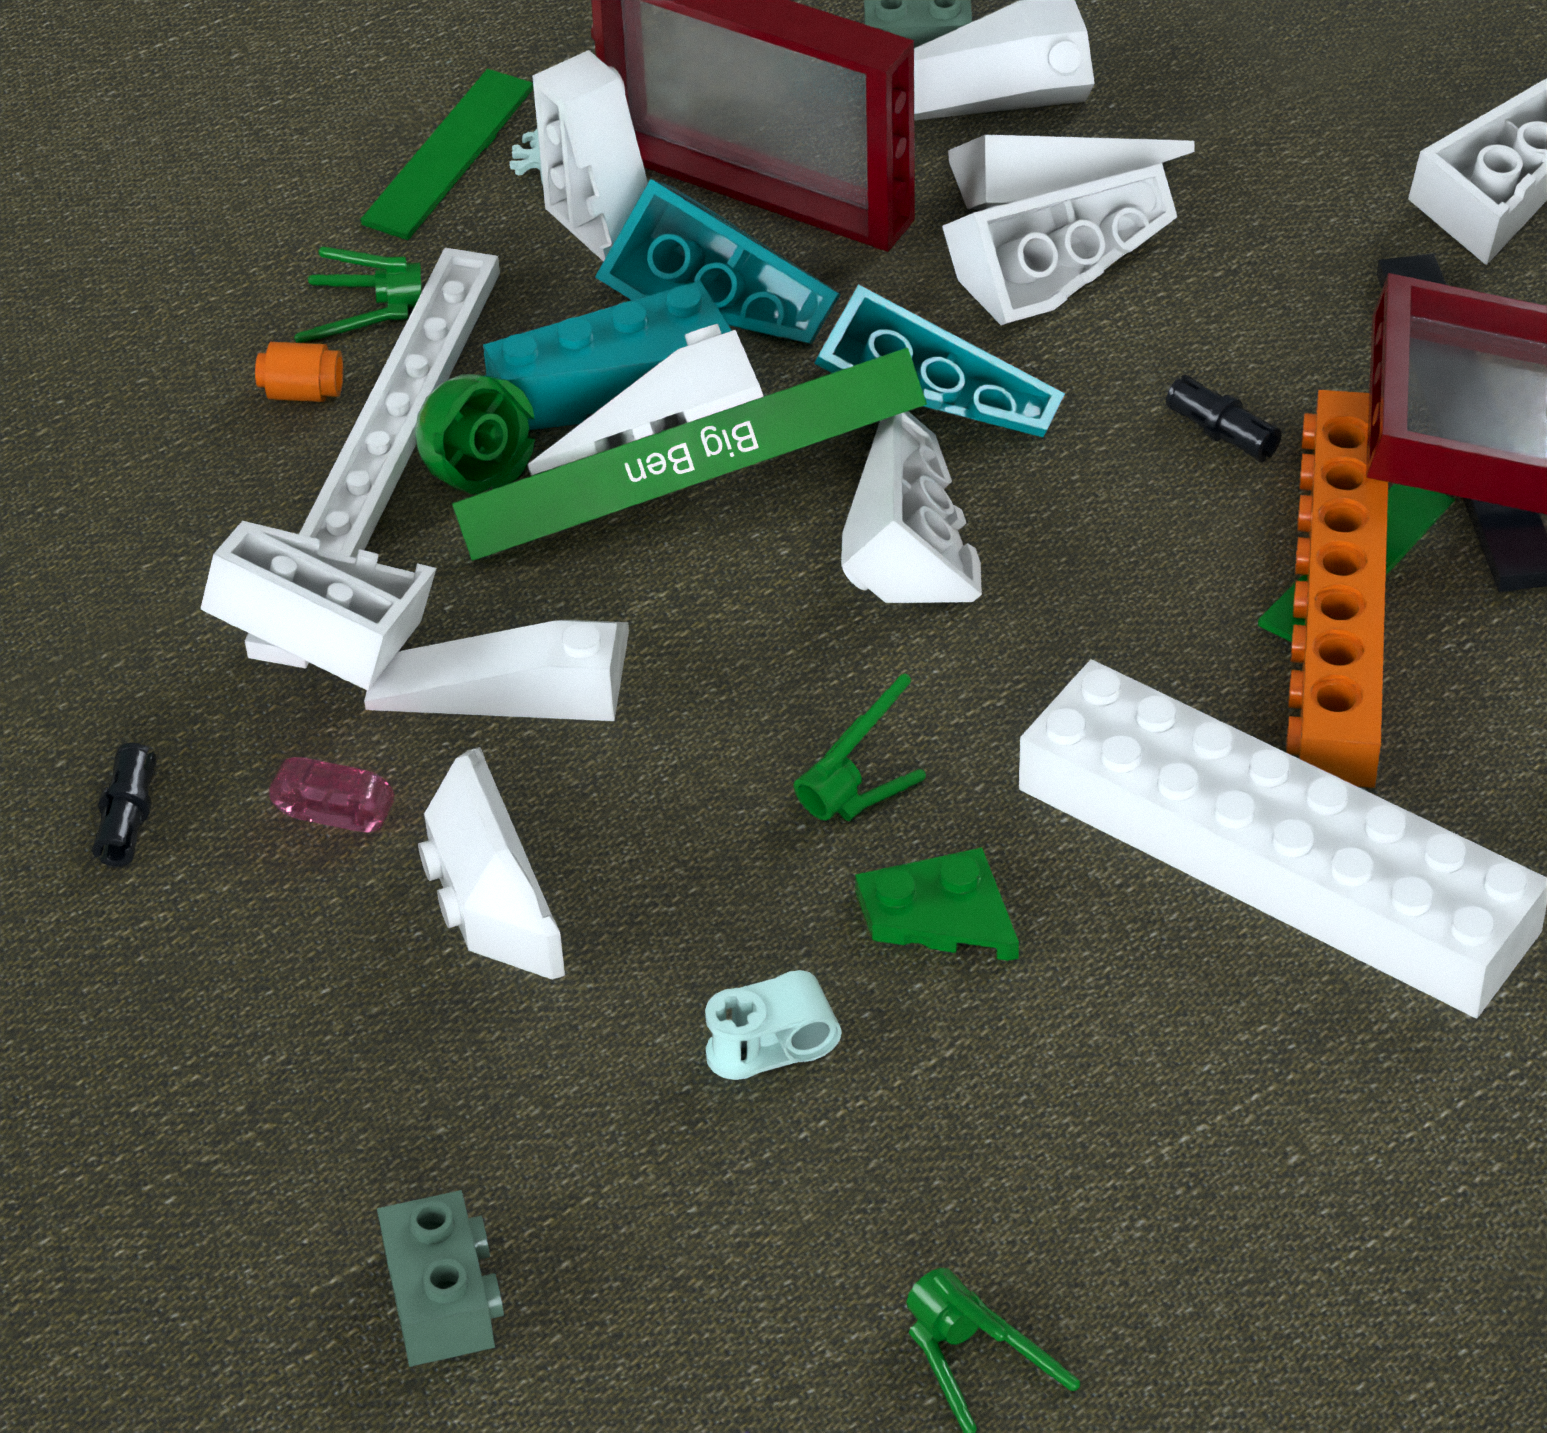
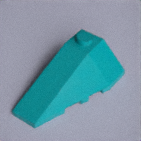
[595,179,841,344]
[814,284,1065,437]

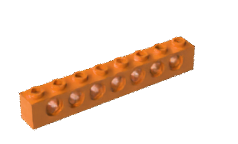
[1286,390,1388,788]

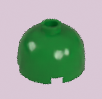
[415,374,535,495]

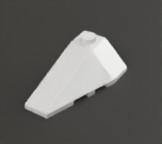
[942,163,1177,325]
[527,324,763,476]
[841,411,982,603]

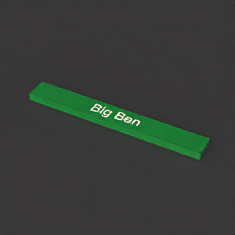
[452,347,927,561]

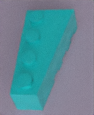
[483,281,732,430]

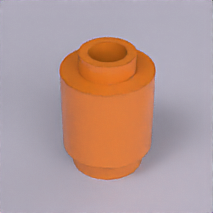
[255,342,343,402]

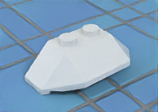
[418,747,565,980]

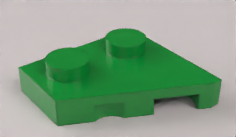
[855,847,1019,961]

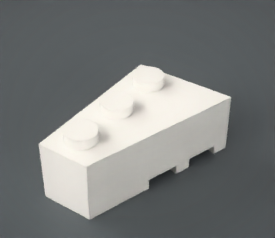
[532,50,648,262]
[201,521,437,691]

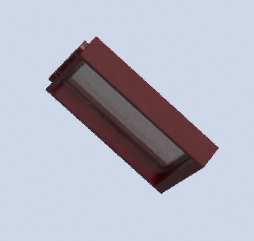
[591,0,915,252]
[1366,273,1547,515]

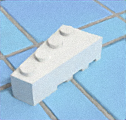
[1408,78,1547,265]

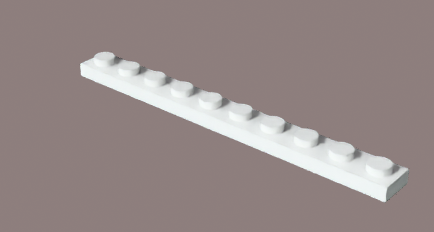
[245,248,500,668]

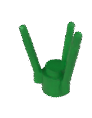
[294,246,422,343]
[794,673,926,821]
[906,1267,1080,1433]

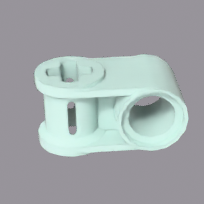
[705,970,842,1080]

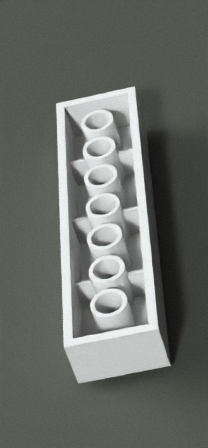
[1019,659,1547,1019]

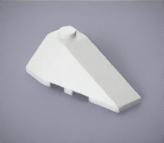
[914,0,1095,120]
[948,135,1194,210]
[364,620,629,721]

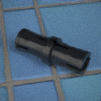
[1166,374,1282,462]
[92,743,157,867]

